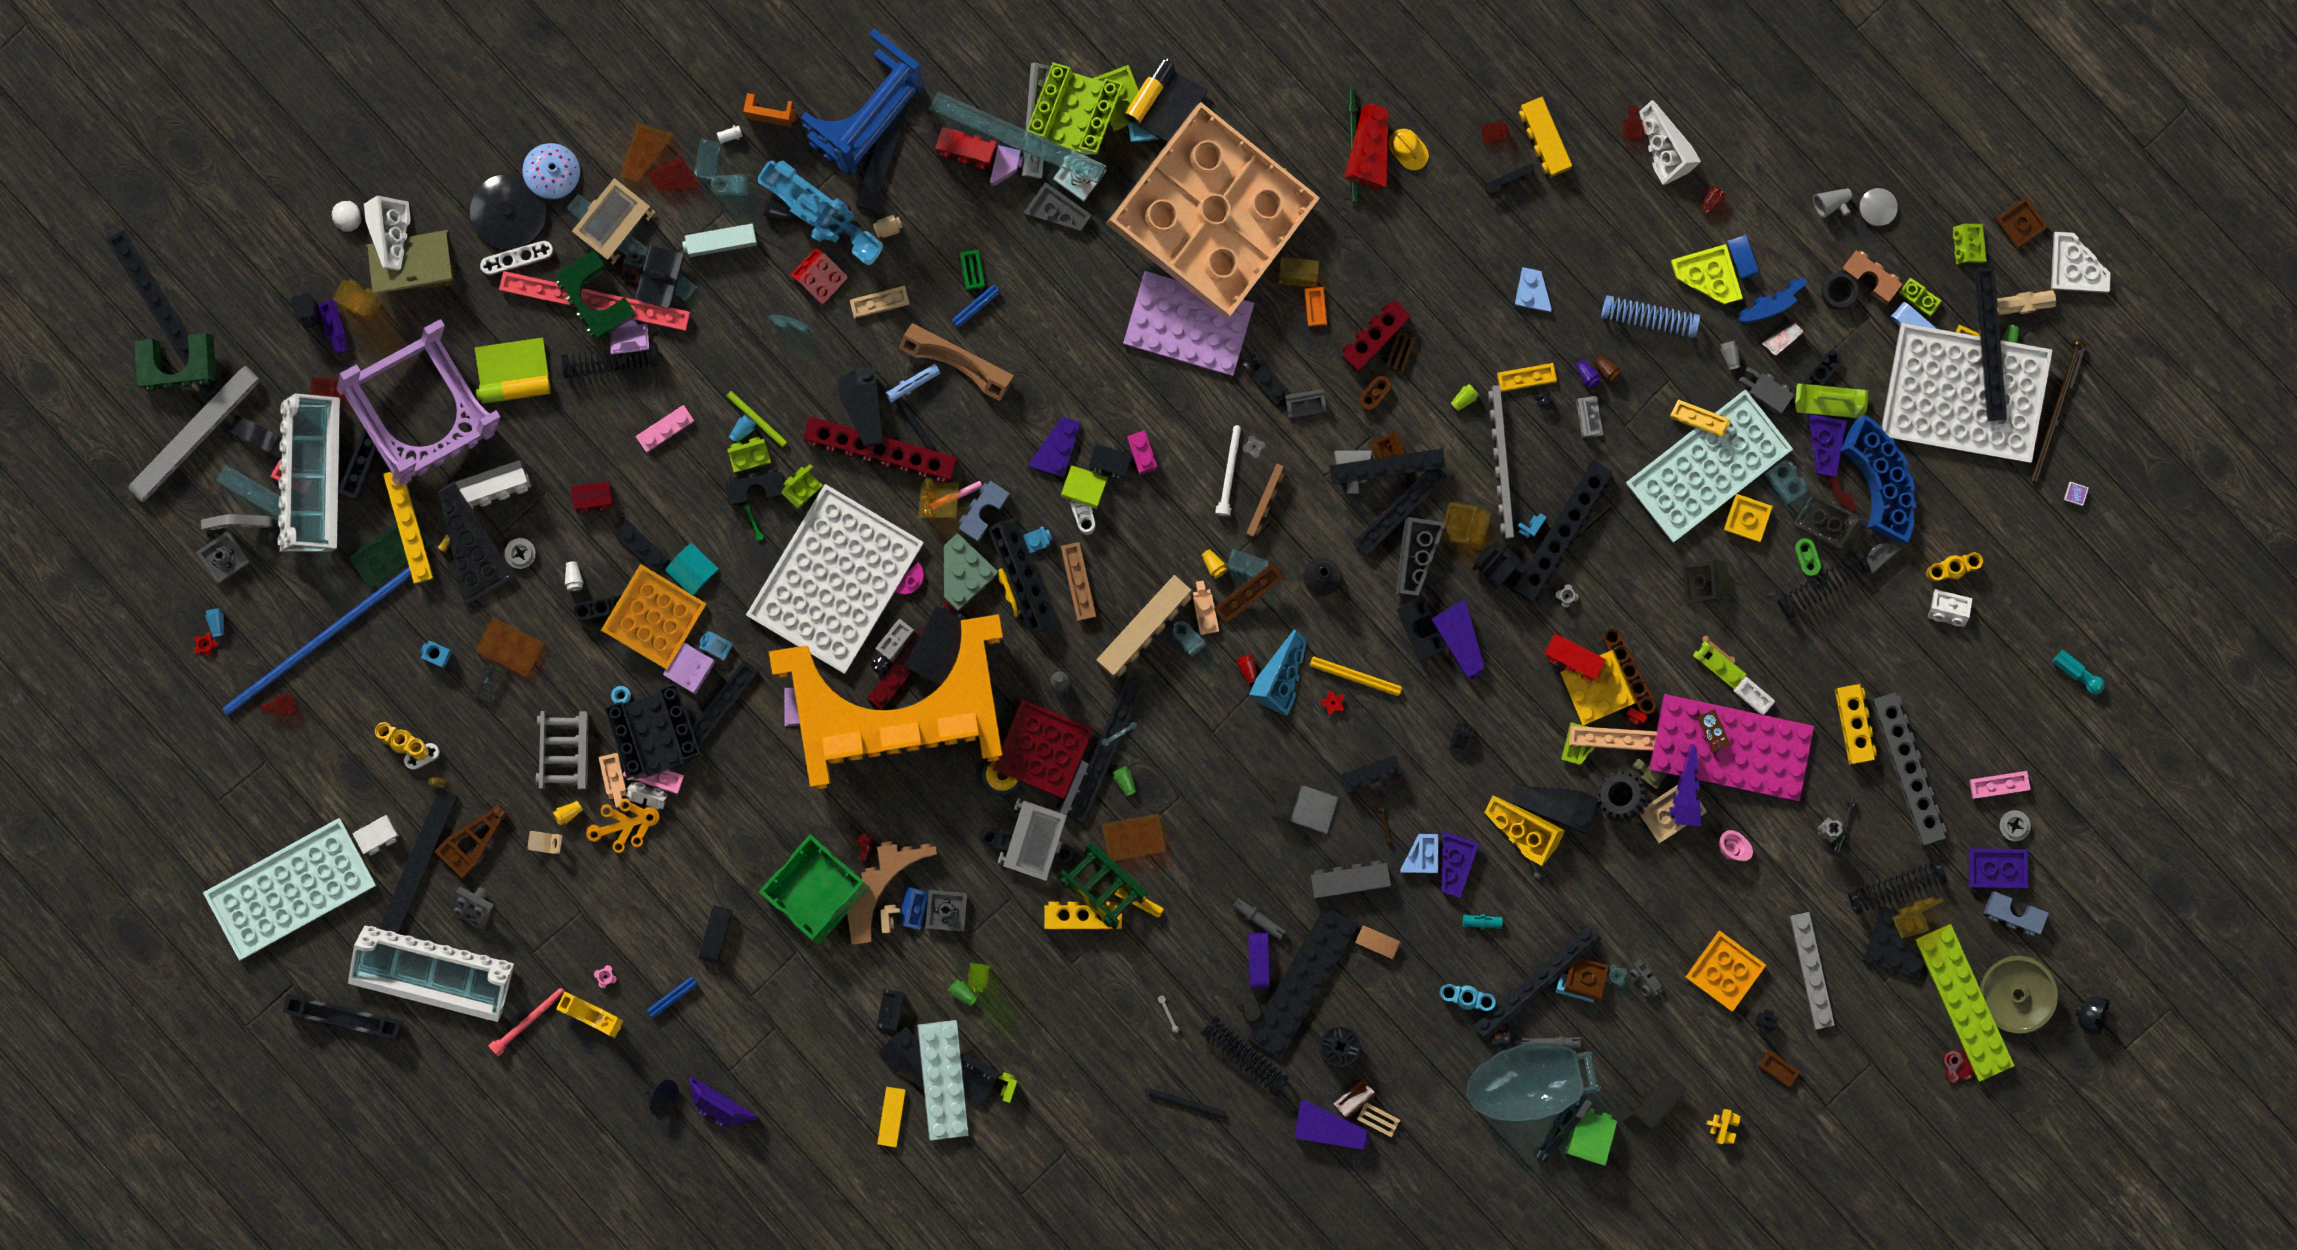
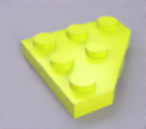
[1671,244,1743,305]

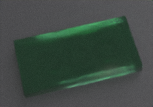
[349,523,434,589]

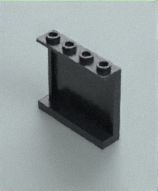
[903,604,1004,686]

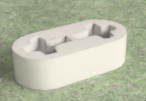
[404,743,440,770]

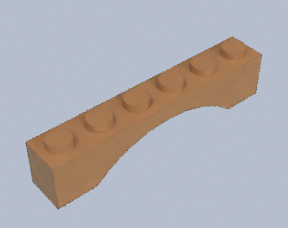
[898,323,1014,401]

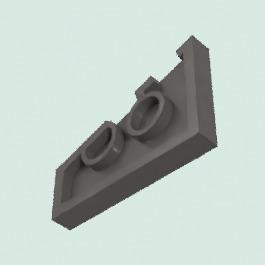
[1024,182,1092,231]

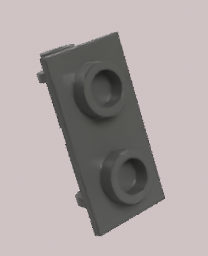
[1626,959,1663,1000]

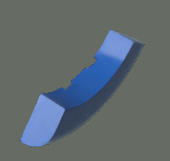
[1841,414,1916,543]

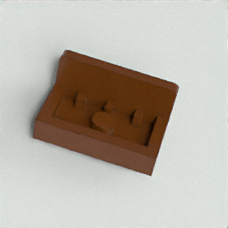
[1369,432,1405,459]

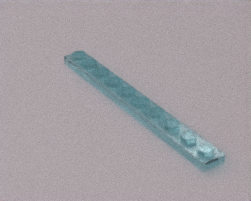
[930,92,1107,184]

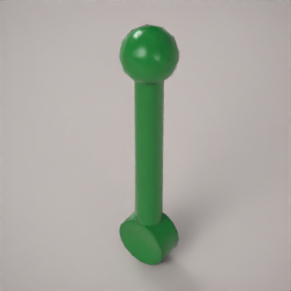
[743,503,764,541]

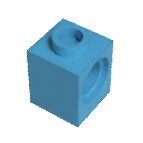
[420,641,452,669]

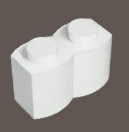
[353,815,399,856]

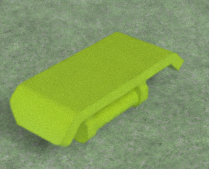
[1795,383,1868,418]

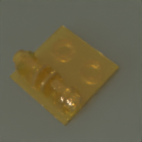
[918,478,959,518]

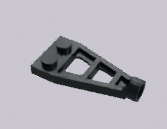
[1533,1087,1593,1162]

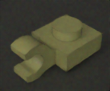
[1633,759,1667,789]

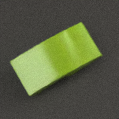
[1899,278,1942,318]

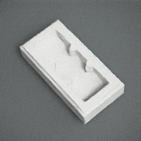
[1734,676,1775,715]

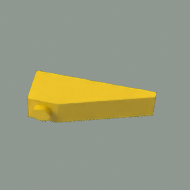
[1484,796,1565,866]

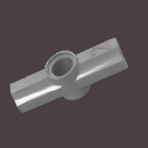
[1817,817,1843,843]

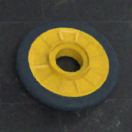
[981,761,1022,796]

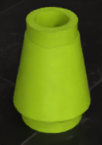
[1451,384,1479,411]

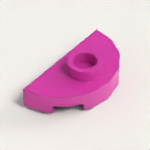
[895,562,924,595]

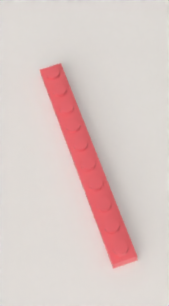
[499,271,690,331]

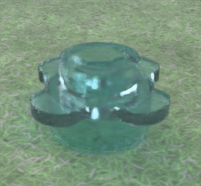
[1606,965,1628,986]

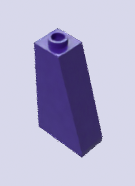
[1431,599,1484,680]
[1294,1100,1370,1150]

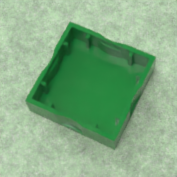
[759,834,870,945]

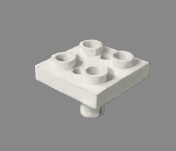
[1053,152,1106,202]

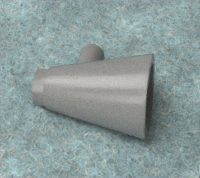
[1813,188,1852,218]

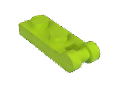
[1693,640,1747,689]

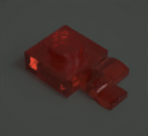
[1622,106,1642,140]
[260,693,296,716]

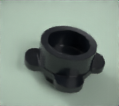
[870,657,889,674]

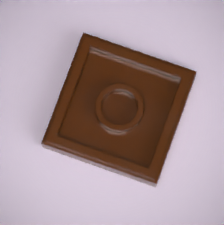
[1995,197,2048,249]
[1564,958,1609,1002]

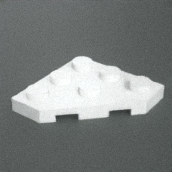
[2051,232,2110,293]

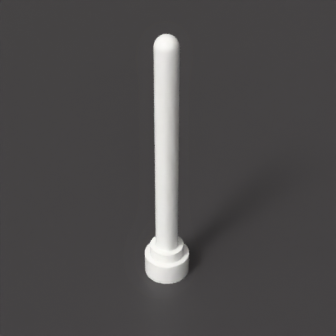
[1215,425,1241,516]

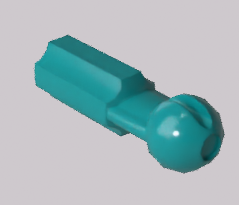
[2052,649,2105,695]

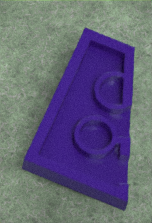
[1808,414,1847,478]
[1027,417,1080,477]
[1442,831,1480,899]

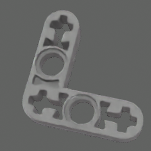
[201,514,273,530]

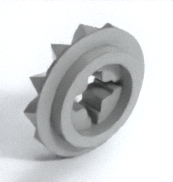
[505,538,536,569]
[1999,810,2031,841]

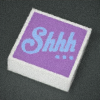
[2064,482,2089,506]

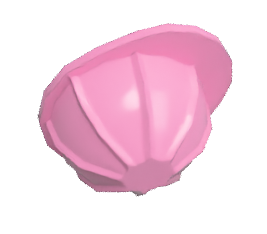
[1719,830,1753,861]

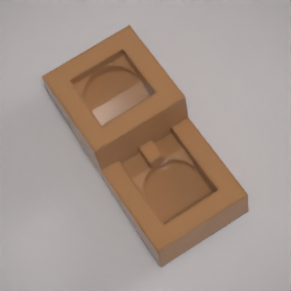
[1355,925,1401,959]

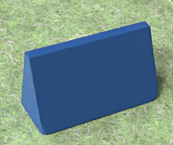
[898,887,929,930]

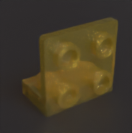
[1892,896,1943,938]

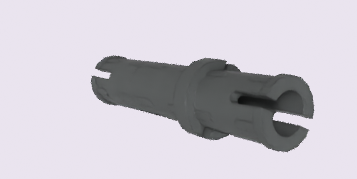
[1232,897,1286,941]
[1522,1036,1581,1051]

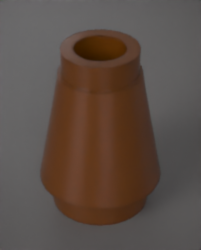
[1594,355,1622,383]

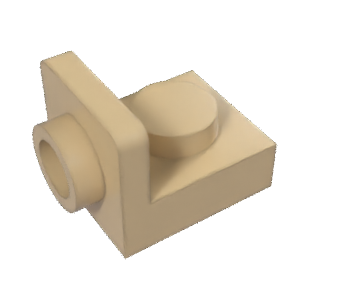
[880,905,901,934]

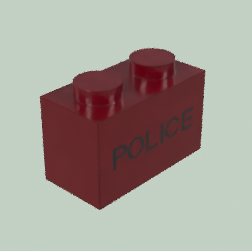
[571,481,614,514]

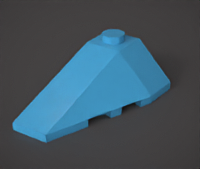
[1249,630,1307,716]

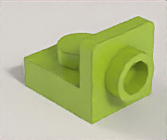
[998,1072,1017,1103]

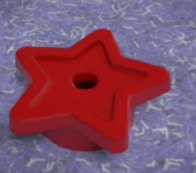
[194,632,218,657]
[1320,690,1344,715]

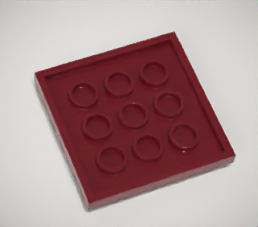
[993,699,1093,800]

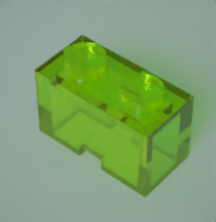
[967,963,990,992]

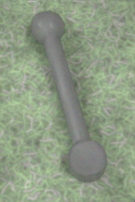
[1158,996,1179,1033]

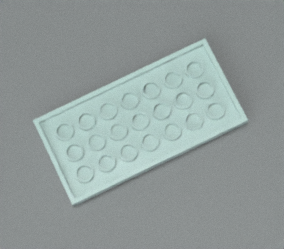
[1625,389,1793,543]
[203,818,377,961]

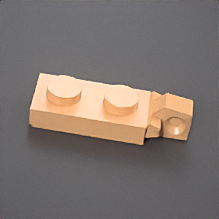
[1193,580,1219,635]
[599,753,626,808]

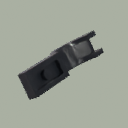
[229,415,314,472]

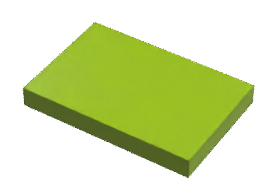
[1093,65,1139,131]

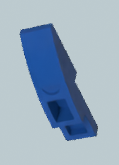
[1737,277,1807,324]

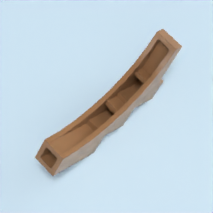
[847,841,937,945]

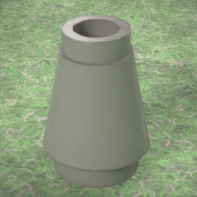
[1720,340,1740,370]

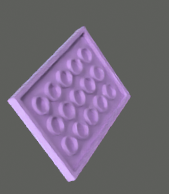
[1123,271,1254,376]

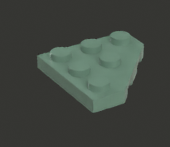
[944,533,998,613]

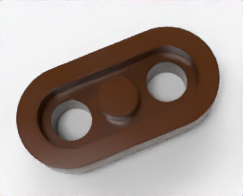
[1359,376,1391,410]

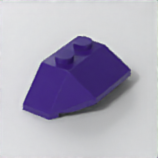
[689,1076,758,1128]

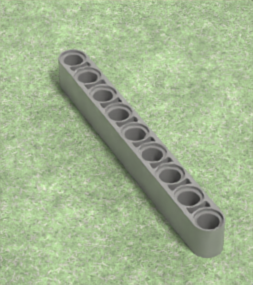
[127,366,260,502]

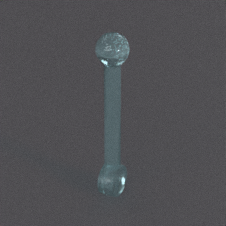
[1102,722,1137,746]

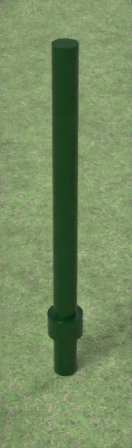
[1347,89,1359,203]

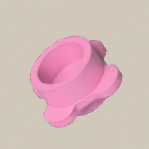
[594,965,617,988]

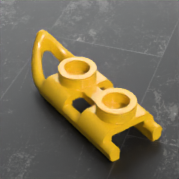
[998,568,1022,617]

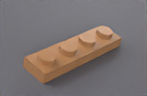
[1246,464,1285,538]
[1061,542,1096,621]

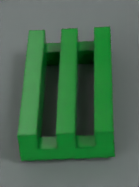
[960,249,985,291]

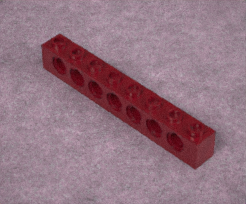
[803,416,957,483]

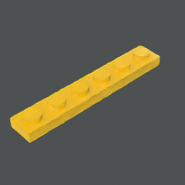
[383,472,434,584]

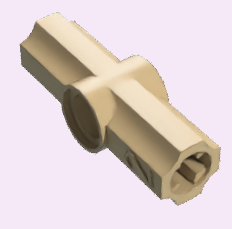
[1997,290,2056,315]

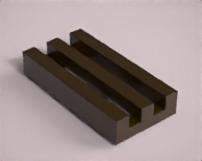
[1385,331,1416,373]

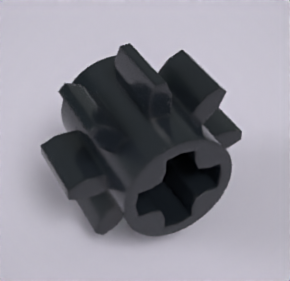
[1755,1009,1778,1033]

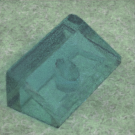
[694,139,720,181]

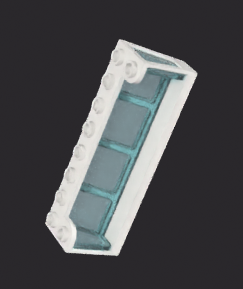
[278,393,340,552]
[348,926,514,1022]

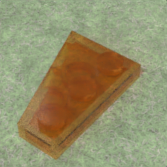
[619,123,674,183]

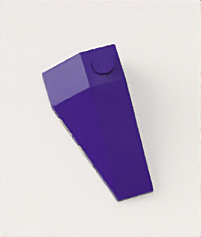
[1669,744,1701,826]

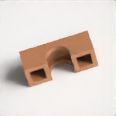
[1840,250,1902,305]

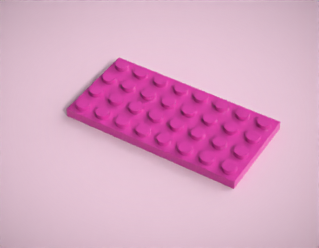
[1649,694,1814,801]

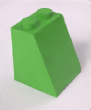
[1565,1108,1617,1166]

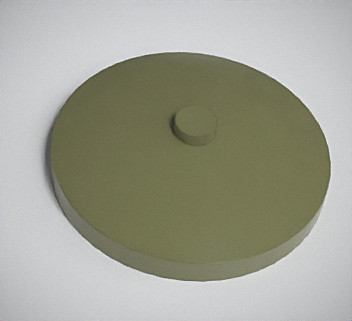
[1980,955,2058,1033]

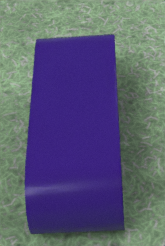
[1248,933,1269,989]

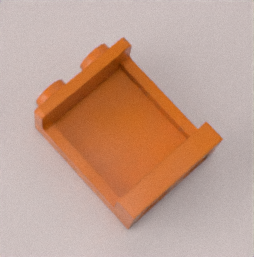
[743,93,797,127]

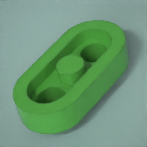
[1795,538,1821,576]

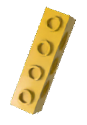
[1835,684,1877,765]
[1045,902,1122,929]

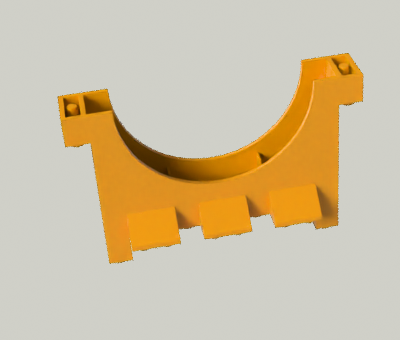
[769,614,1003,790]

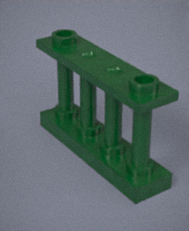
[1058,841,1148,930]

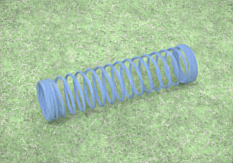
[1602,295,1700,338]

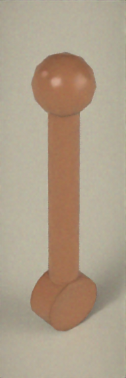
[1702,636,1735,663]

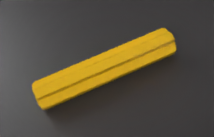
[1114,888,1164,918]

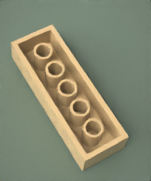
[1096,575,1192,678]

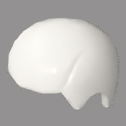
[332,201,362,232]

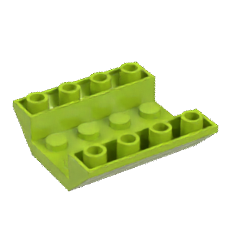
[1026,63,1123,155]

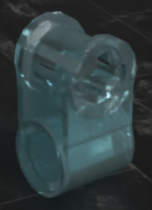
[711,174,748,196]
[1172,621,1207,658]

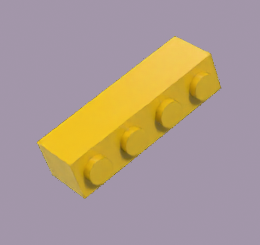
[1518,97,1572,178]

